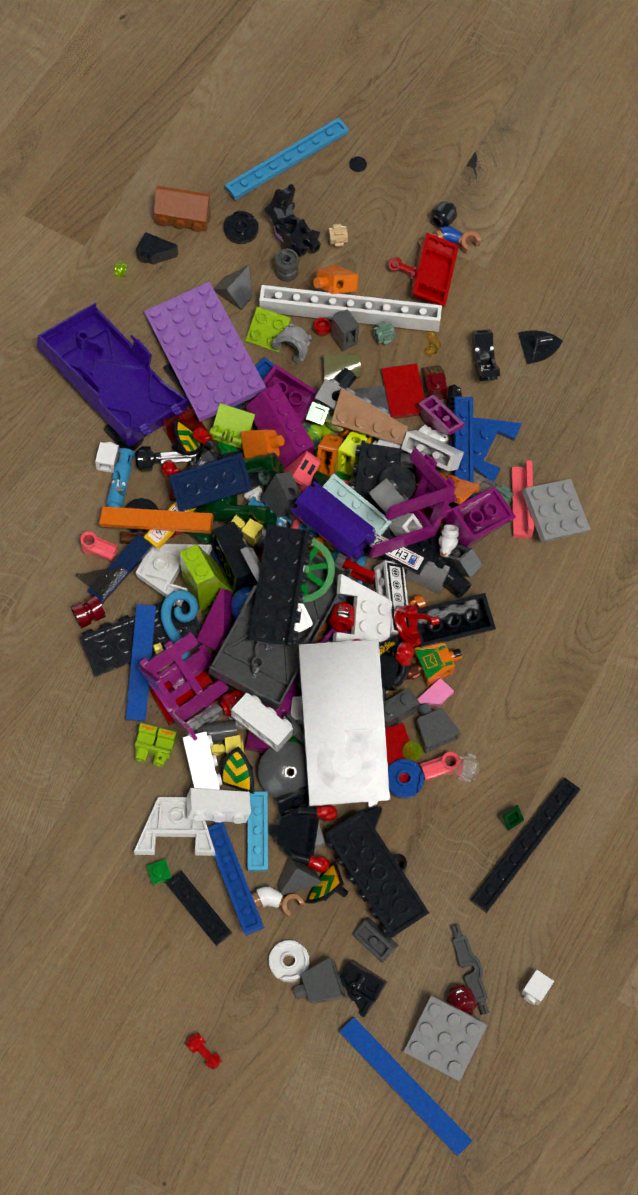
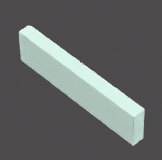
[323,474,392,537]

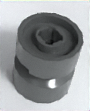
[275,249,299,282]

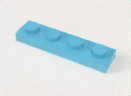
[248,792,268,872]

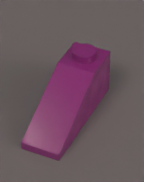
[418,394,465,435]
[196,588,231,651]

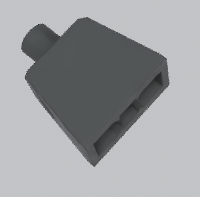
[261,472,301,520]
[416,703,460,754]
[294,958,347,1004]

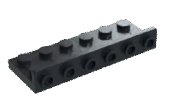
[350,440,402,560]
[249,525,313,647]
[79,600,201,677]
[325,810,429,938]

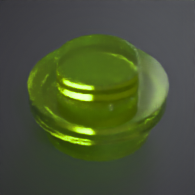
[114,260,126,278]
[403,741,423,761]

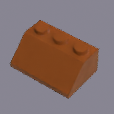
[154,185,211,232]

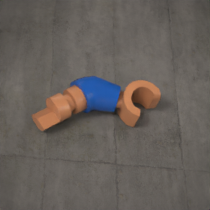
[418,226,481,254]

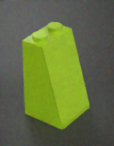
[179,544,234,611]

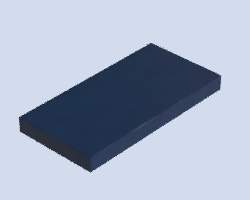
[169,453,253,512]

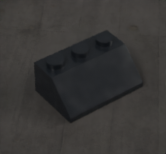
[211,522,255,594]

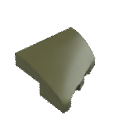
[324,354,361,381]

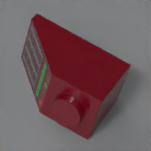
[422,365,447,400]

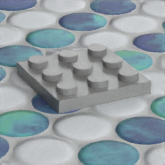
[522,479,591,543]
[404,995,488,1081]

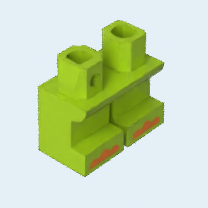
[135,723,178,768]

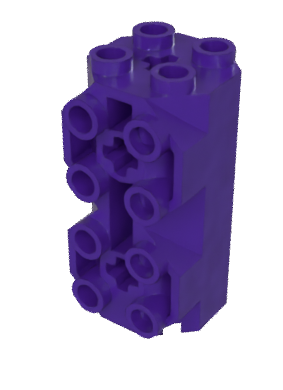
[291,481,376,561]

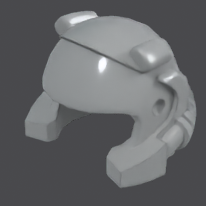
[272,324,312,364]

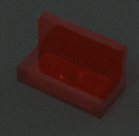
[163,407,206,445]

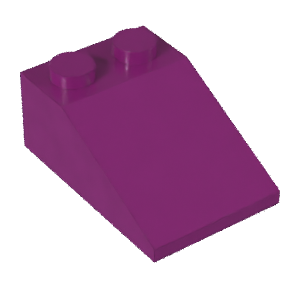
[253,364,318,423]
[444,486,516,547]

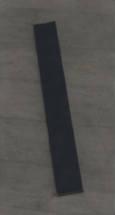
[471,777,580,913]

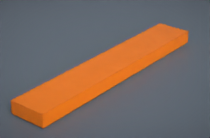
[99,507,214,534]

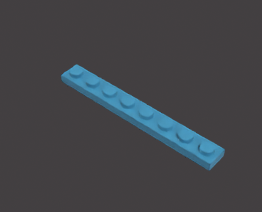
[225,117,349,201]

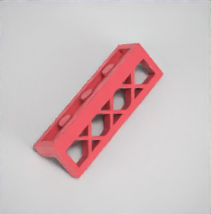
[511,460,534,538]

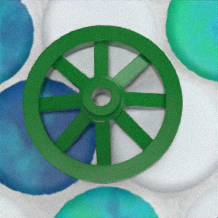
[302,538,335,603]

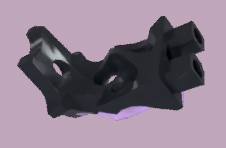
[264,184,321,257]

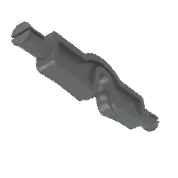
[451,924,490,1016]

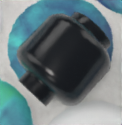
[431,201,457,228]

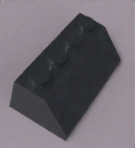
[417,593,496,648]

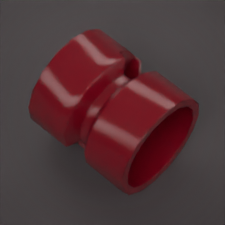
[71,595,106,629]

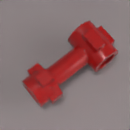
[388,257,417,279]
[185,1033,222,1070]

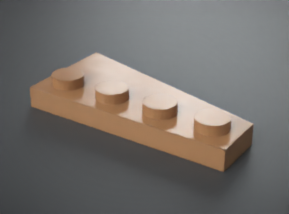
[331,388,408,446]

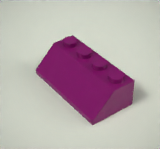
[246,383,314,468]

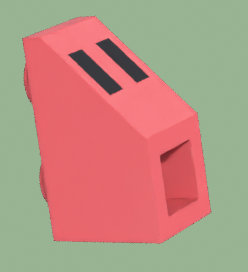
[284,451,321,491]

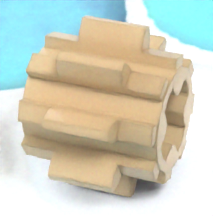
[328,224,348,247]

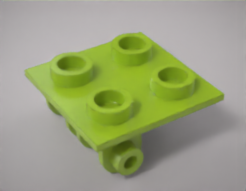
[245,307,291,352]
[209,403,255,449]

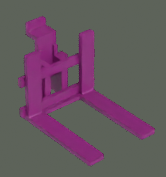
[370,448,457,558]
[138,632,228,741]

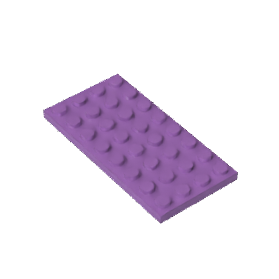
[144,282,267,422]

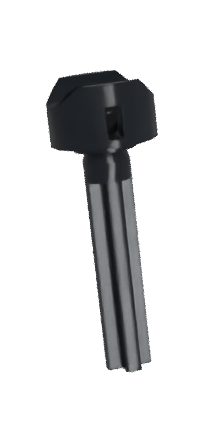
[135,446,201,472]

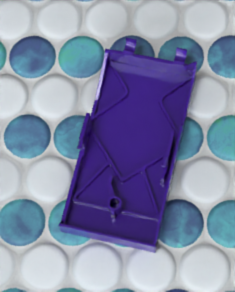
[37,302,189,446]

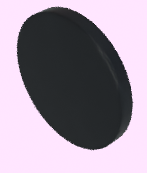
[349,156,367,172]

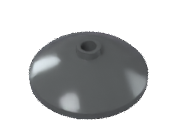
[258,741,307,798]

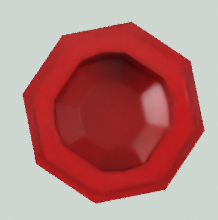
[314,318,331,336]

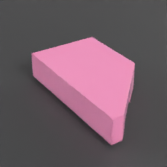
[418,678,454,706]

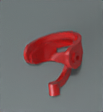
[394,605,439,646]

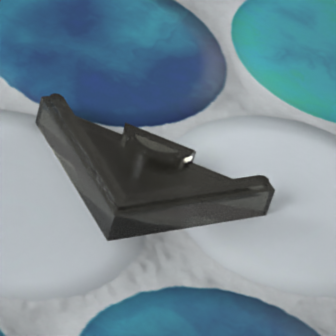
[75,567,125,598]

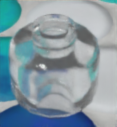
[453,753,482,783]

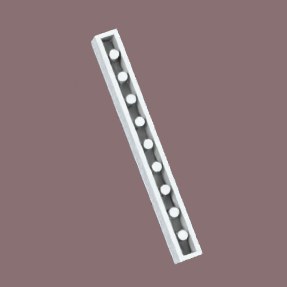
[259,285,442,332]

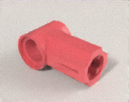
[80,531,119,562]
[419,752,460,781]

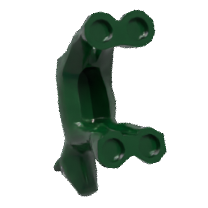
[184,453,284,545]

